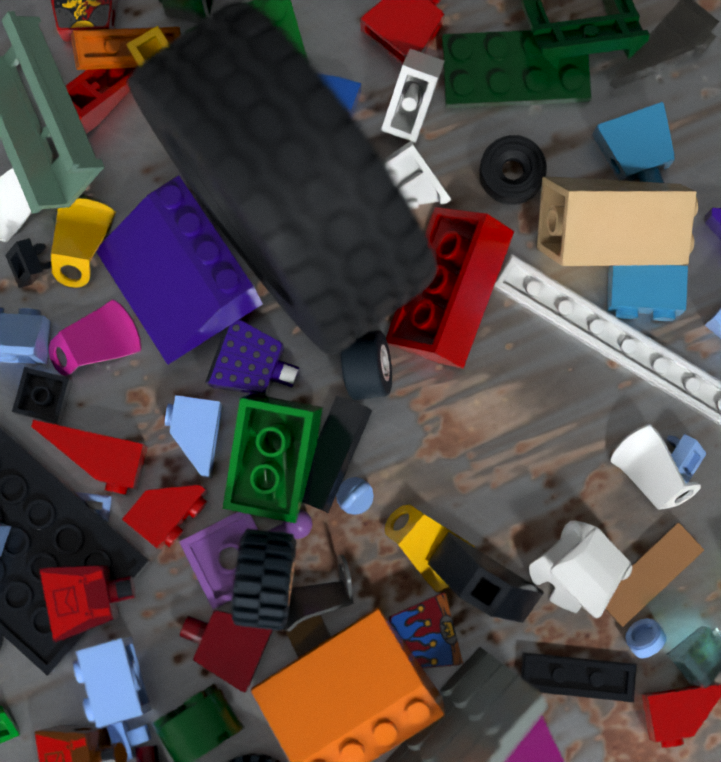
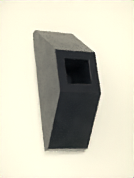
[428,532,544,623]

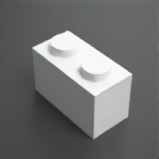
[381,49,445,143]

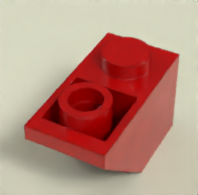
[122,485,208,549]

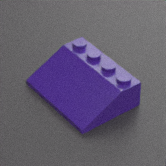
[96,175,263,365]

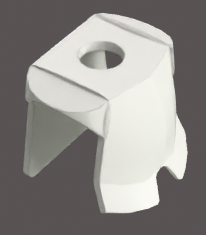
[529,520,632,618]

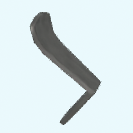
[283,554,354,632]

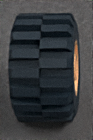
[232,528,296,631]

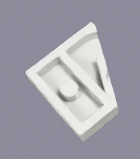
[384,141,452,209]

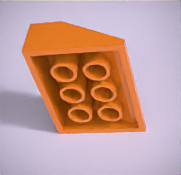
[251,607,445,762]

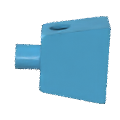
[592,102,675,183]

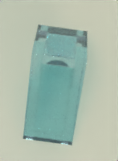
[667,626,721,688]

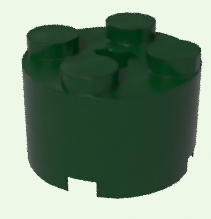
[152,683,245,762]

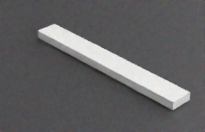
[494,254,721,427]

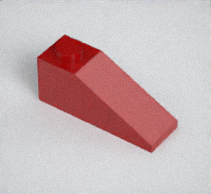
[65,67,137,134]
[31,420,148,495]

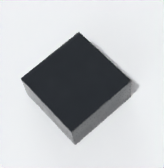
[12,367,73,425]

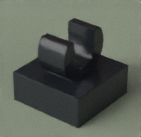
[5,238,52,288]

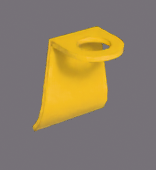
[51,198,116,288]
[384,505,475,592]

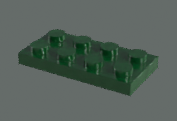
[442,30,592,109]

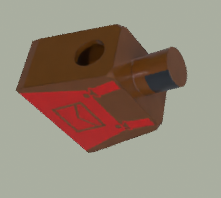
[34,725,127,762]

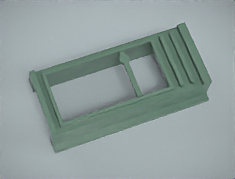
[0,11,105,214]

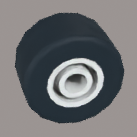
[341,330,392,400]

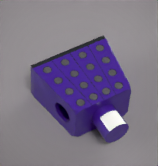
[205,319,300,396]

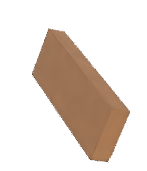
[605,522,704,627]

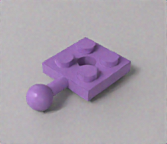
[179,509,312,609]

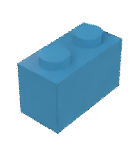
[606,265,688,321]

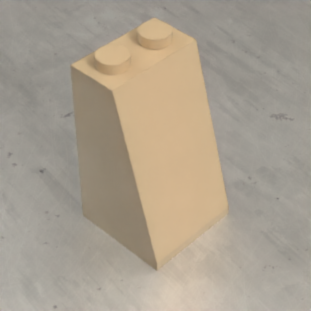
[537,176,698,266]

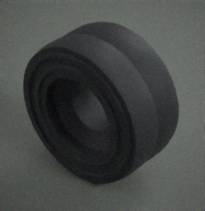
[479,135,547,205]

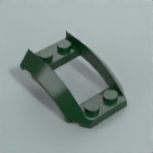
[521,0,650,70]

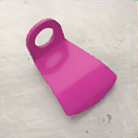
[48,300,141,376]

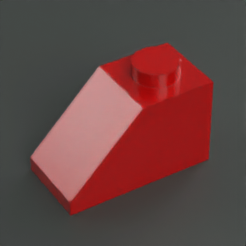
[641,682,721,748]

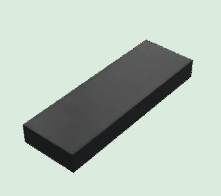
[302,396,373,513]
[520,652,637,702]

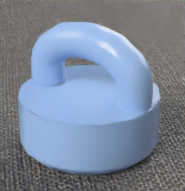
[336,477,374,515]
[625,618,666,659]

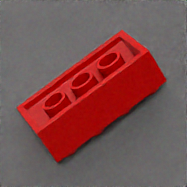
[386,207,514,369]

